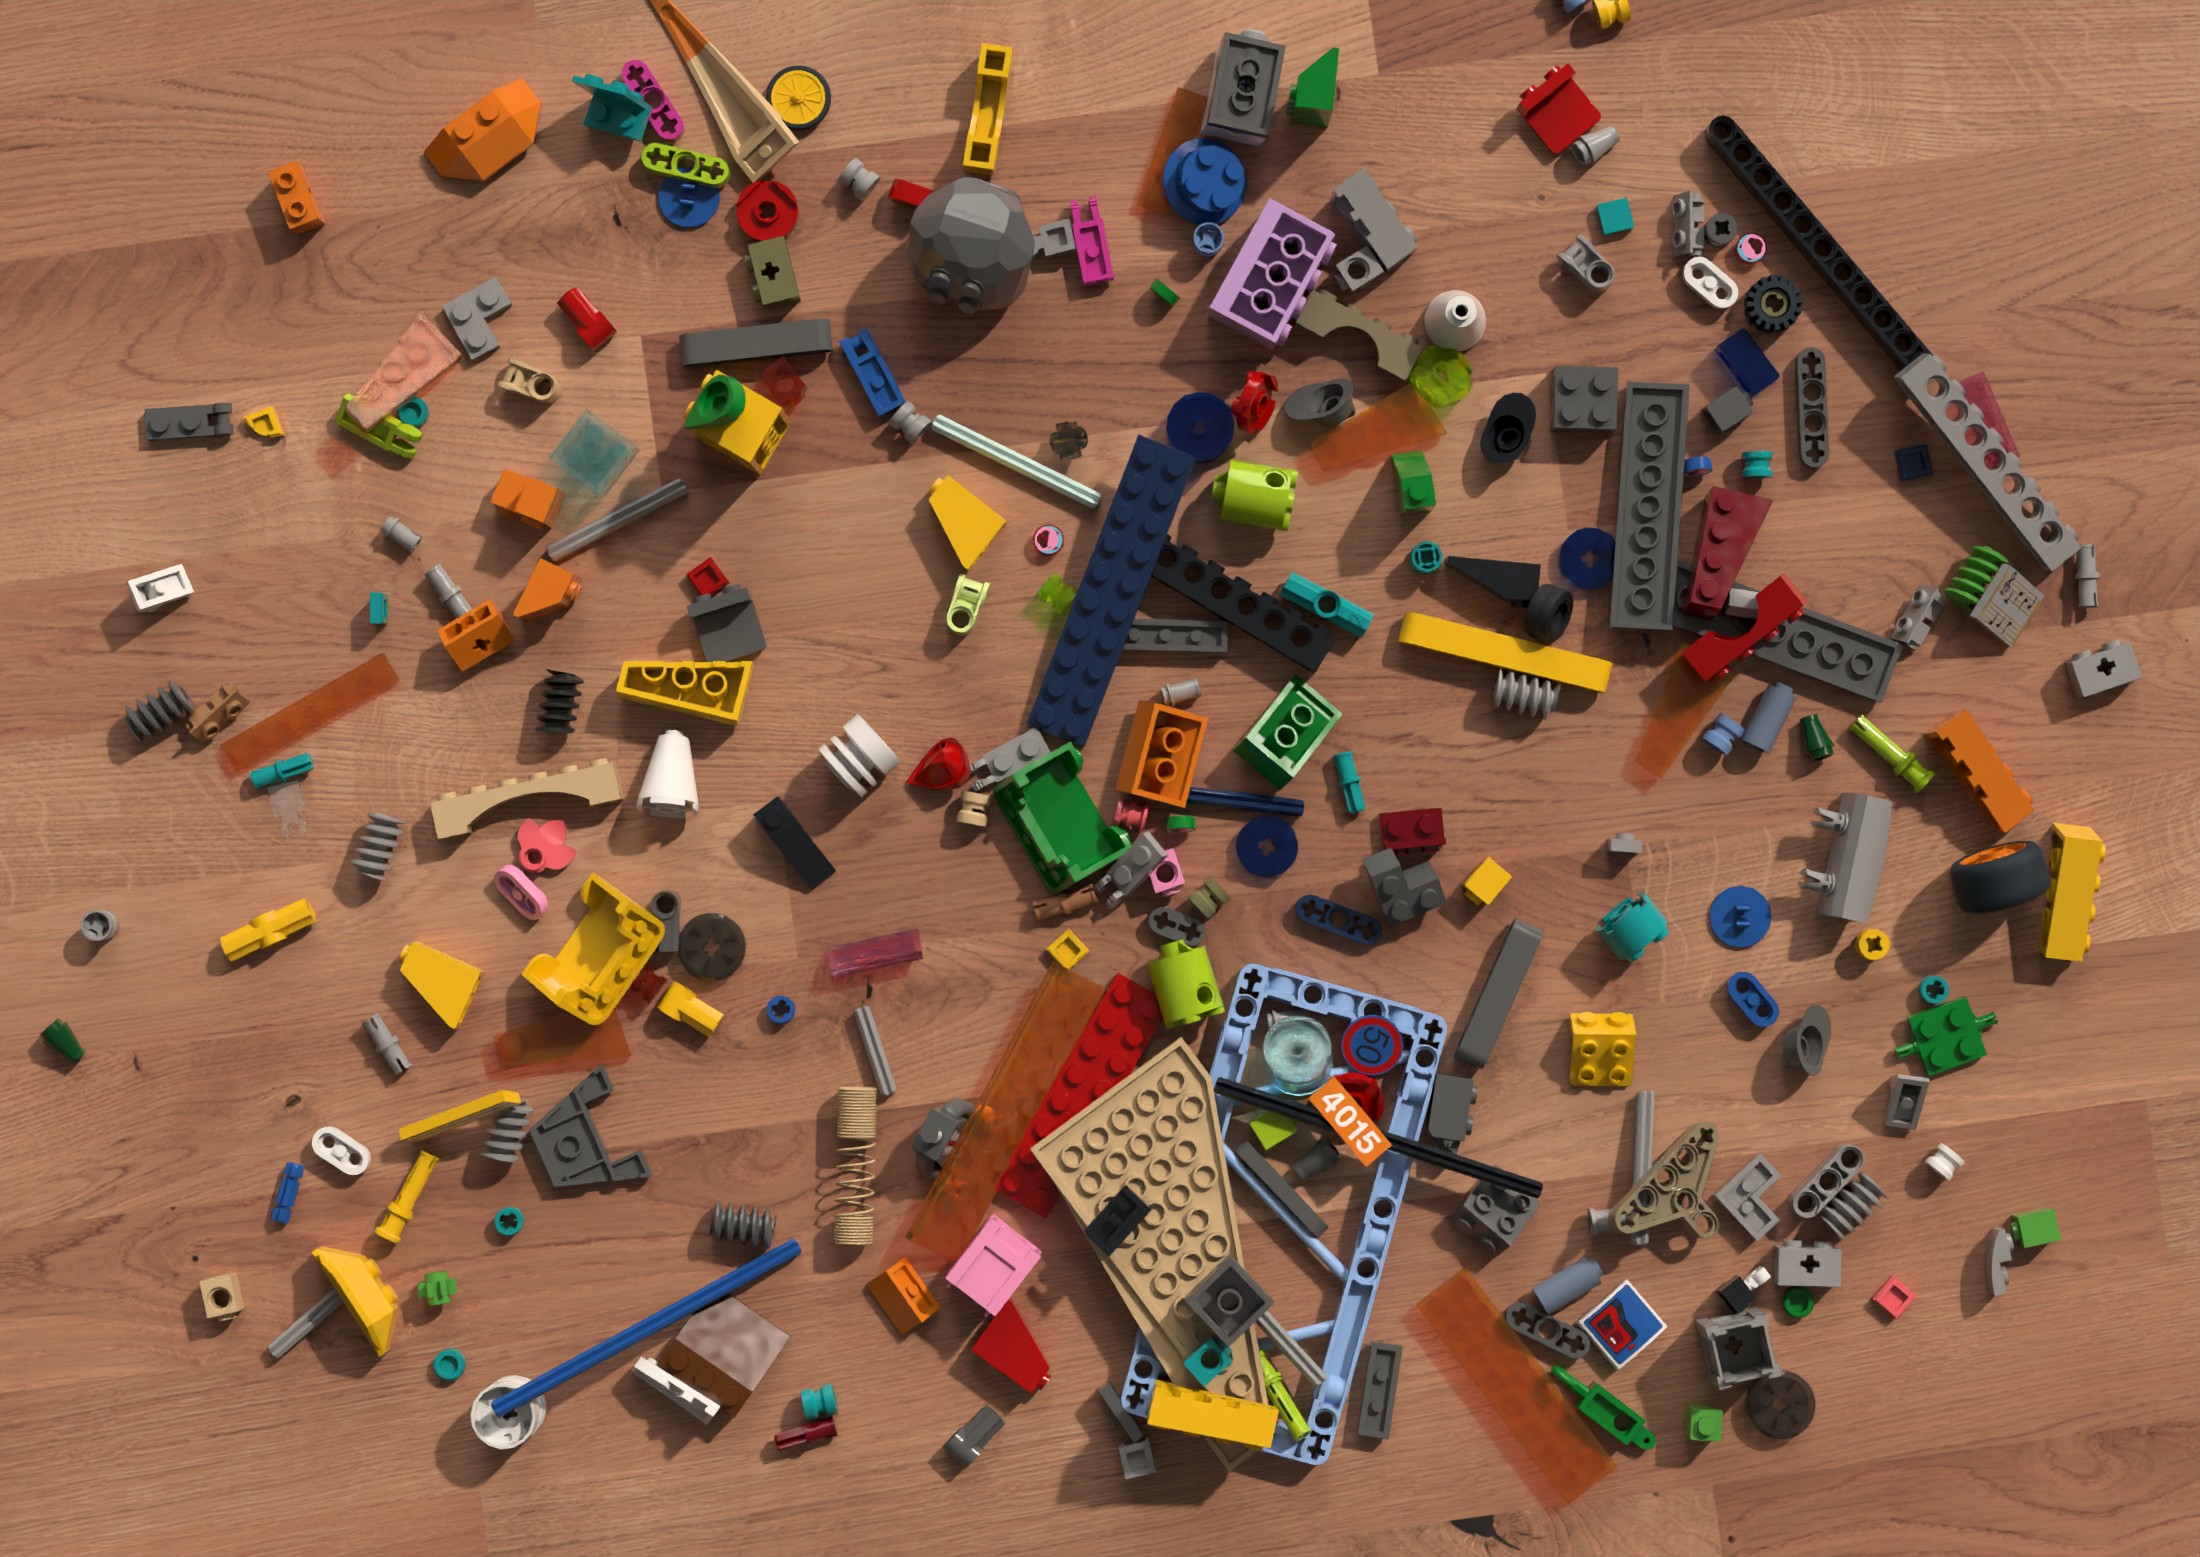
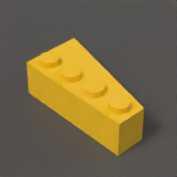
[616,661,754,727]
[2039,823,2106,962]
[1147,1379,1279,1451]

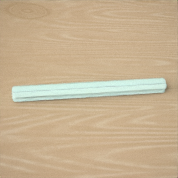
[931,415,1101,509]

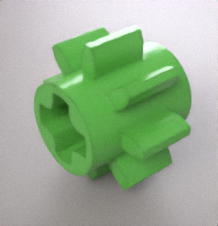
[417,1271,457,1305]

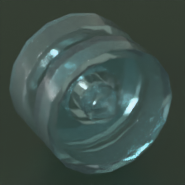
[1263,1015,1334,1096]

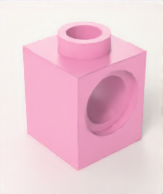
[1149,848,1185,897]

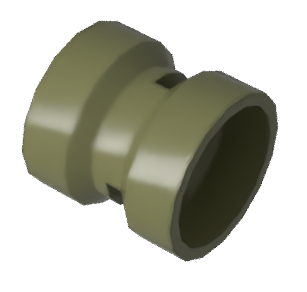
[1188,876,1231,919]

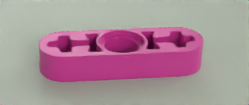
[621,60,685,142]

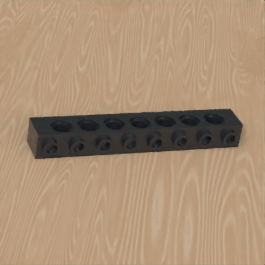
[1151,534,1335,674]

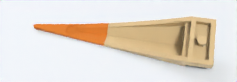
[650,0,800,183]

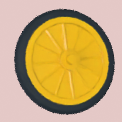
[766,65,831,130]

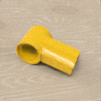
[657,981,724,1037]

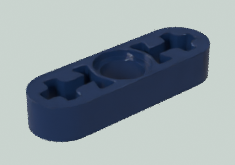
[1295,895,1382,944]

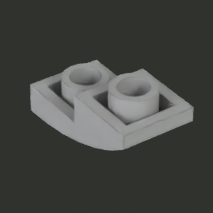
[1985,1227,2014,1296]

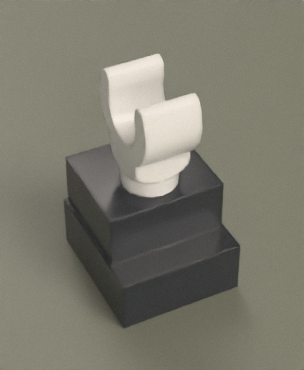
[1715,1266,1771,1314]

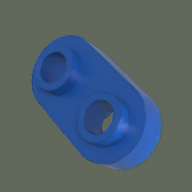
[1726,972,1779,1027]

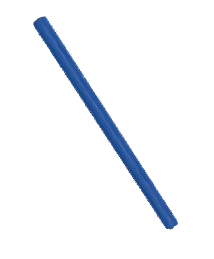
[491,1239,801,1417]

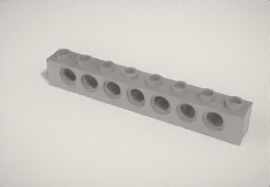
[1893,354,2081,571]

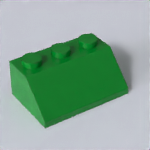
[1286,47,1339,128]

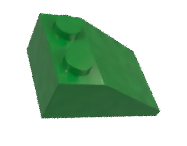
[1233,674,1343,790]

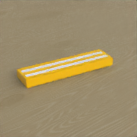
[399,1090,521,1142]

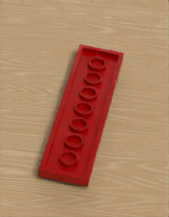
[992,973,1163,1219]

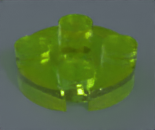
[1409,345,1473,409]

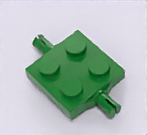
[1894,996,1998,1076]

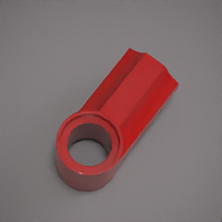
[557,286,617,351]

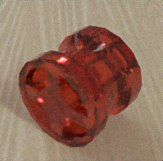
[629,965,668,1004]

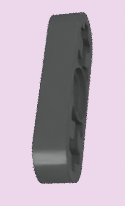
[1505,1302,1590,1359]

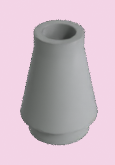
[1571,126,1620,165]

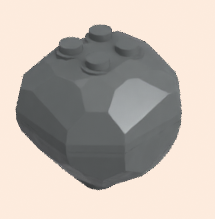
[906,177,1035,314]

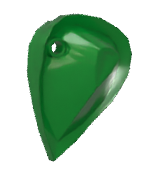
[683,375,746,429]

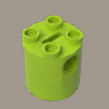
[1211,459,1298,532]
[1146,939,1225,1029]

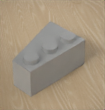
[1330,168,1418,273]

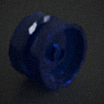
[1166,392,1235,465]

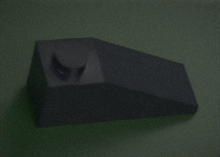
[1445,556,1541,608]
[753,796,836,889]

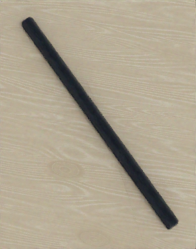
[1214,1077,1543,1198]

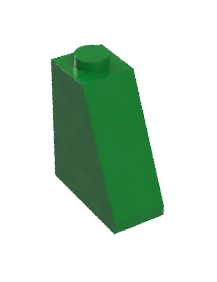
[1391,450,1436,516]

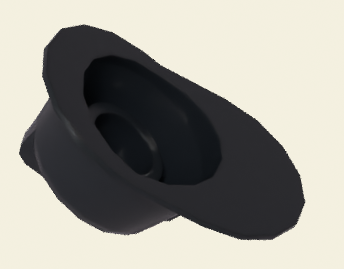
[1480,392,1536,464]

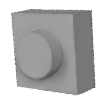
[1607,833,1642,853]

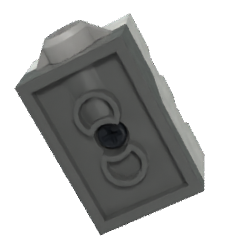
[1200,29,1286,147]

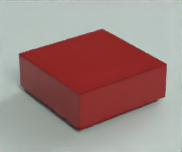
[686,557,730,596]

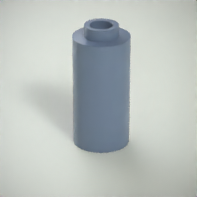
[1741,682,1796,754]
[1532,1256,1604,1315]

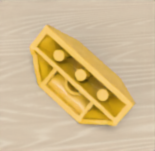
[311,1246,399,1357]

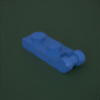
[839,327,906,418]

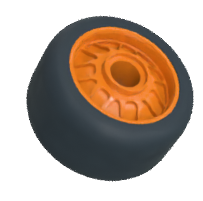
[1950,841,2050,914]

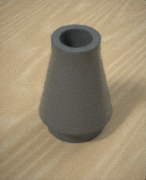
[1293,1138,1341,1180]

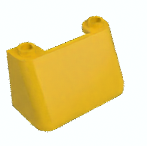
[521,872,665,1025]

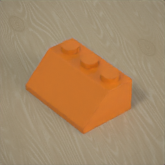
[1115,700,1209,808]

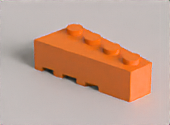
[1924,709,2034,834]

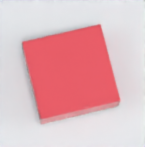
[1871,1275,1917,1320]

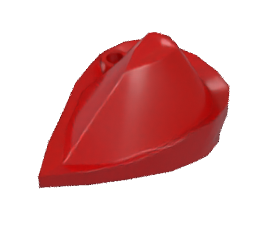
[906,737,970,790]

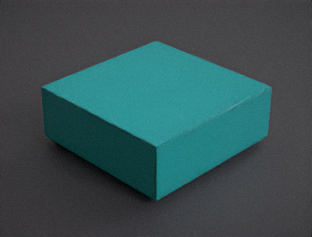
[1596,197,1634,236]
[370,592,388,625]

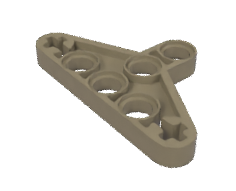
[1608,1122,1719,1239]

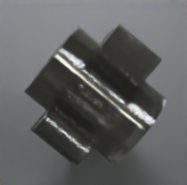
[1049,421,1088,460]

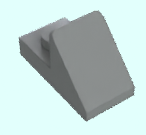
[1884,1074,1930,1130]

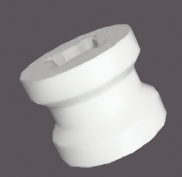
[1925,1143,1965,1181]

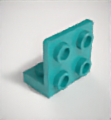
[572,74,652,142]

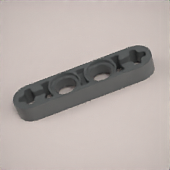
[1795,347,1829,469]
[1235,1139,1329,1238]

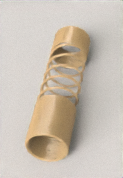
[834,1087,877,1246]

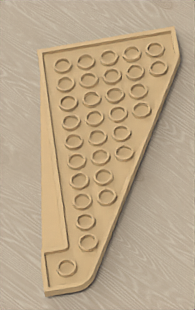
[1030,1037,1269,1472]

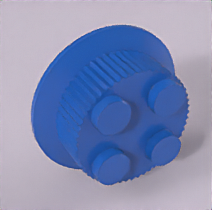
[1163,138,1247,225]

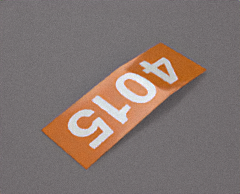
[1308,1077,1392,1167]

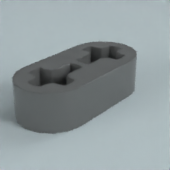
[1149,907,1206,946]

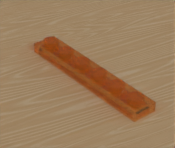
[221,653,400,772]

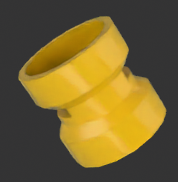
[1592,0,1631,30]

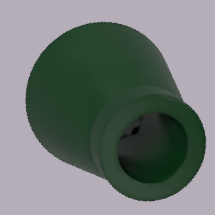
[1799,714,1835,762]
[40,1018,86,1065]

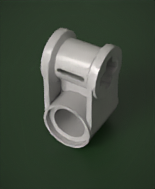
[1556,234,1614,293]

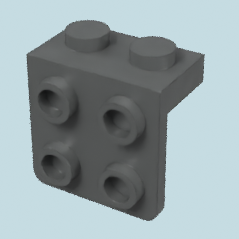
[687,584,766,662]
[1448,1165,1539,1258]

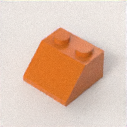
[513,558,583,621]

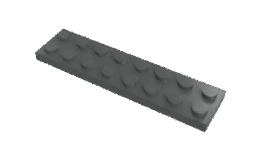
[1610,381,1690,632]
[1674,560,1903,703]

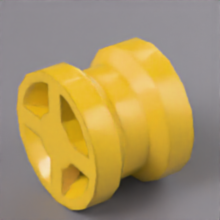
[1854,929,1890,960]

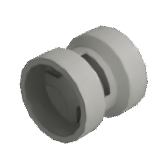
[837,158,880,201]
[888,401,932,444]
[81,910,119,941]

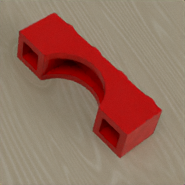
[1682,573,1808,682]

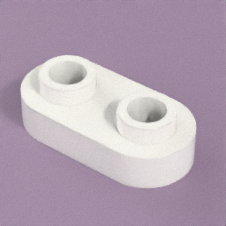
[1682,257,1738,309]
[312,1126,371,1175]

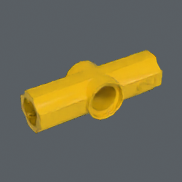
[220,898,317,962]

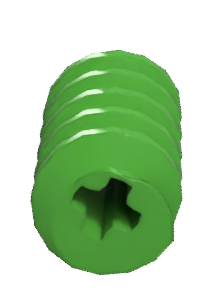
[1944,546,2009,613]

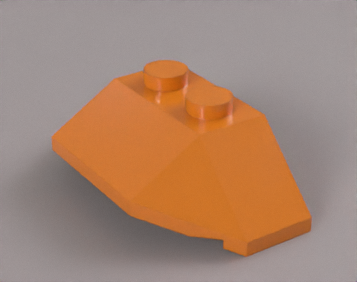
[424,78,542,181]

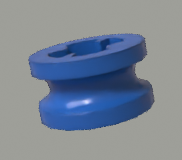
[767,995,795,1024]

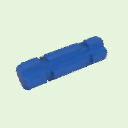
[271,1162,304,1223]

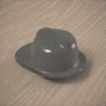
[1285,378,1356,427]
[1781,1005,1831,1076]

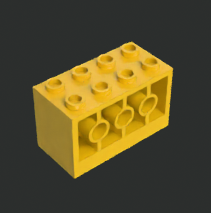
[683,370,792,475]

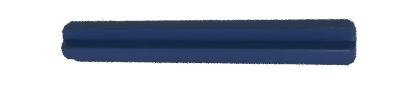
[1186,787,1305,817]

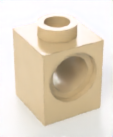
[200,1272,244,1322]

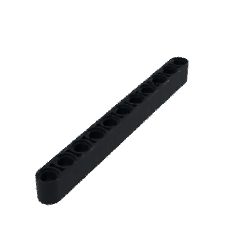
[1705,115,1933,370]

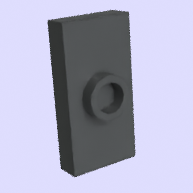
[1099,1381,1144,1443]

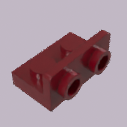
[1379,808,1446,855]

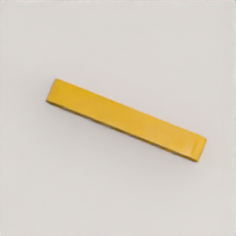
[1398,611,1613,694]

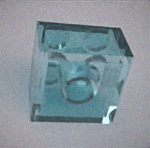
[549,409,640,499]

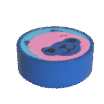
[1684,457,1713,477]

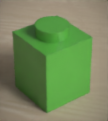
[2009,1207,2061,1248]
[1685,1404,1723,1442]

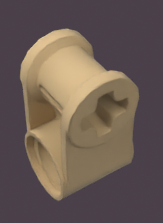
[498,357,561,404]

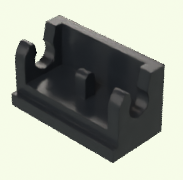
[1084,1185,1152,1256]

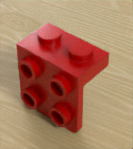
[1517,63,1601,154]

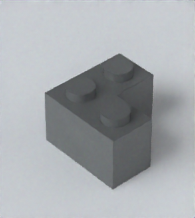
[1362,848,1447,927]

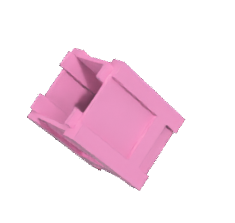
[945,1214,1042,1317]

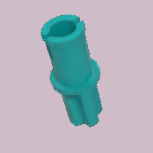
[1333,751,1366,814]
[250,753,314,790]

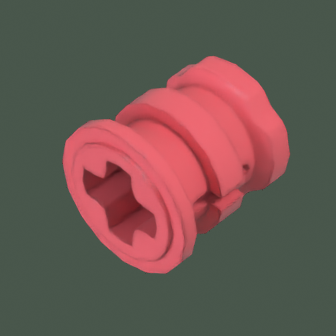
[1113,798,1149,833]

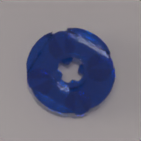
[1558,528,1616,590]
[1236,815,1298,878]

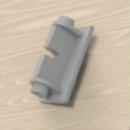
[1672,191,1705,257]
[1891,584,1945,651]

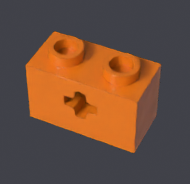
[268,160,325,235]
[437,599,516,672]

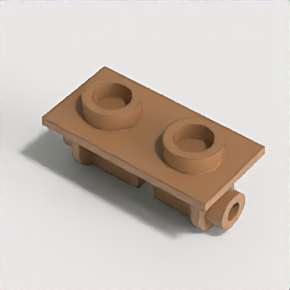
[185,682,250,744]

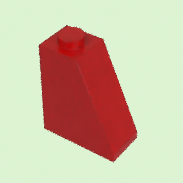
[971,1298,1052,1394]

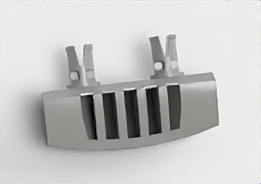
[1798,793,1892,924]

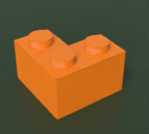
[490,468,566,530]

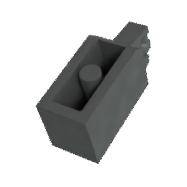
[1426,1073,1478,1154]

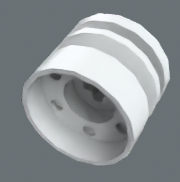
[818,714,901,797]
[471,1375,547,1449]

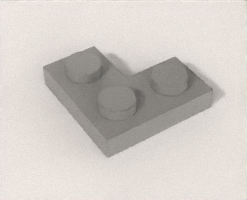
[442,277,512,362]
[1713,1152,1781,1241]

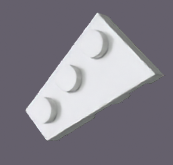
[631,1357,720,1425]

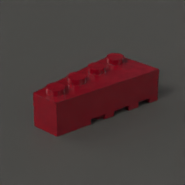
[1683,486,1773,620]

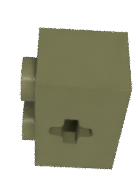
[744,236,801,309]

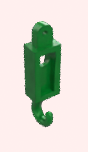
[1550,1365,1656,1450]

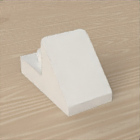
[126,564,194,612]

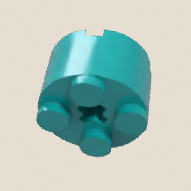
[1595,891,1669,963]

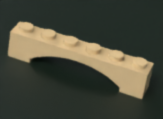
[430,758,624,840]

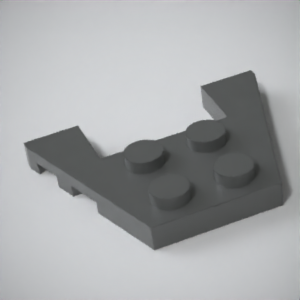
[529,1064,653,1187]

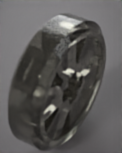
[678,913,747,981]
[1745,1369,1816,1439]

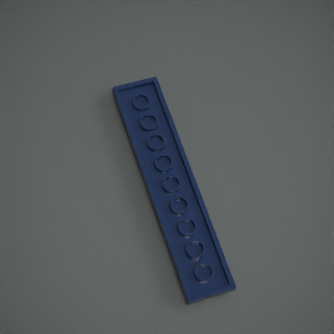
[1027,434,1197,747]

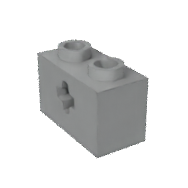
[2065,639,2142,699]
[1773,1240,1842,1287]

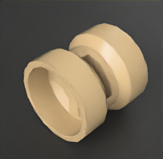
[956,791,992,827]

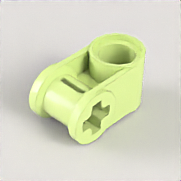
[947,573,990,636]

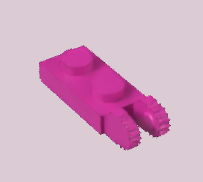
[1070,196,1114,286]

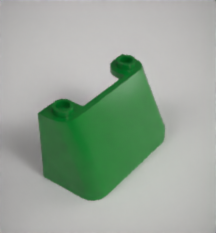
[993,742,1131,894]

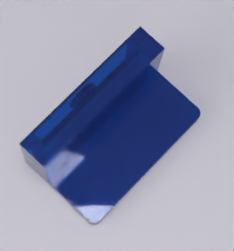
[1713,328,1780,398]

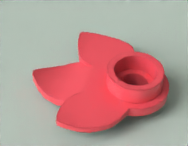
[517,818,577,873]

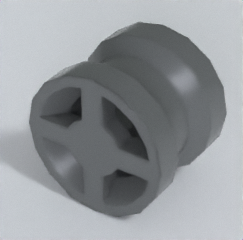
[1704,213,1738,247]

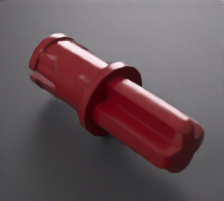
[774,1417,838,1452]

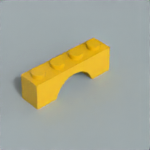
[963,43,1013,176]

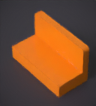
[867,1257,941,1334]

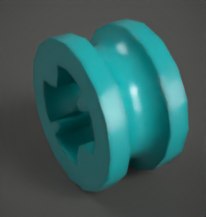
[1918,976,1949,1004]
[495,1207,524,1235]

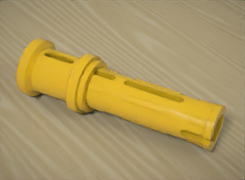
[374,1149,439,1244]

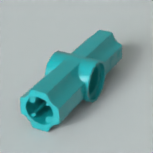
[1279,572,1374,638]

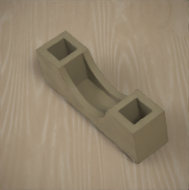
[1294,289,1423,384]

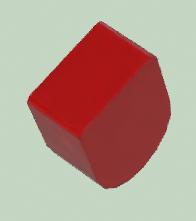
[888,179,933,210]

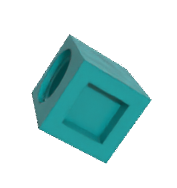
[1183,1335,1232,1387]

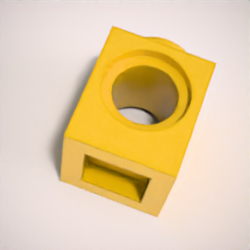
[1462,857,1512,906]

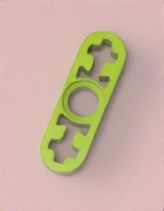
[641,143,731,188]

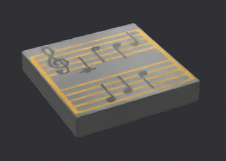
[1970,563,2044,648]

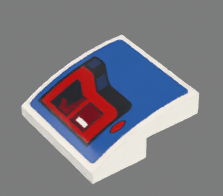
[1576,1279,1667,1370]

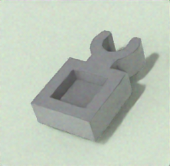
[1032,219,1077,259]

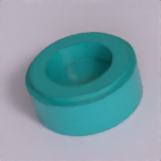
[397,396,429,428]
[433,1348,466,1381]

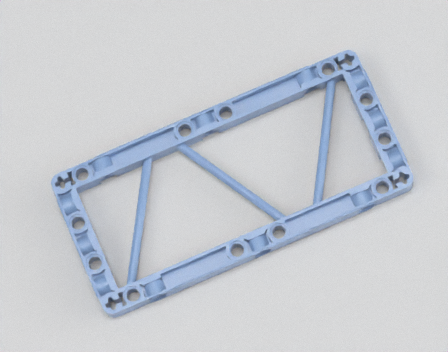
[1121,963,1447,1465]

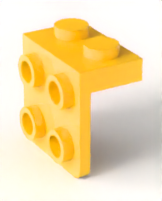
[1570,1012,1636,1086]

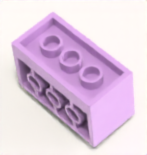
[1208,198,1337,351]

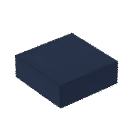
[1894,444,1933,481]

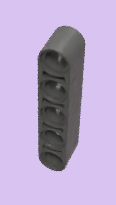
[679,319,833,368]
[1454,918,1544,1069]

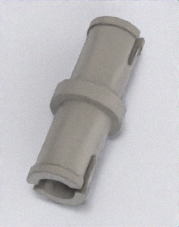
[2074,544,2100,608]
[424,564,472,618]
[361,1012,412,1075]

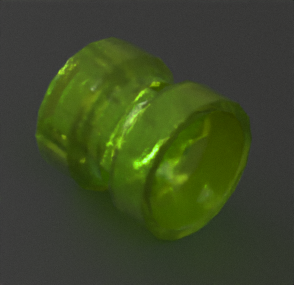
[1036,572,1078,615]

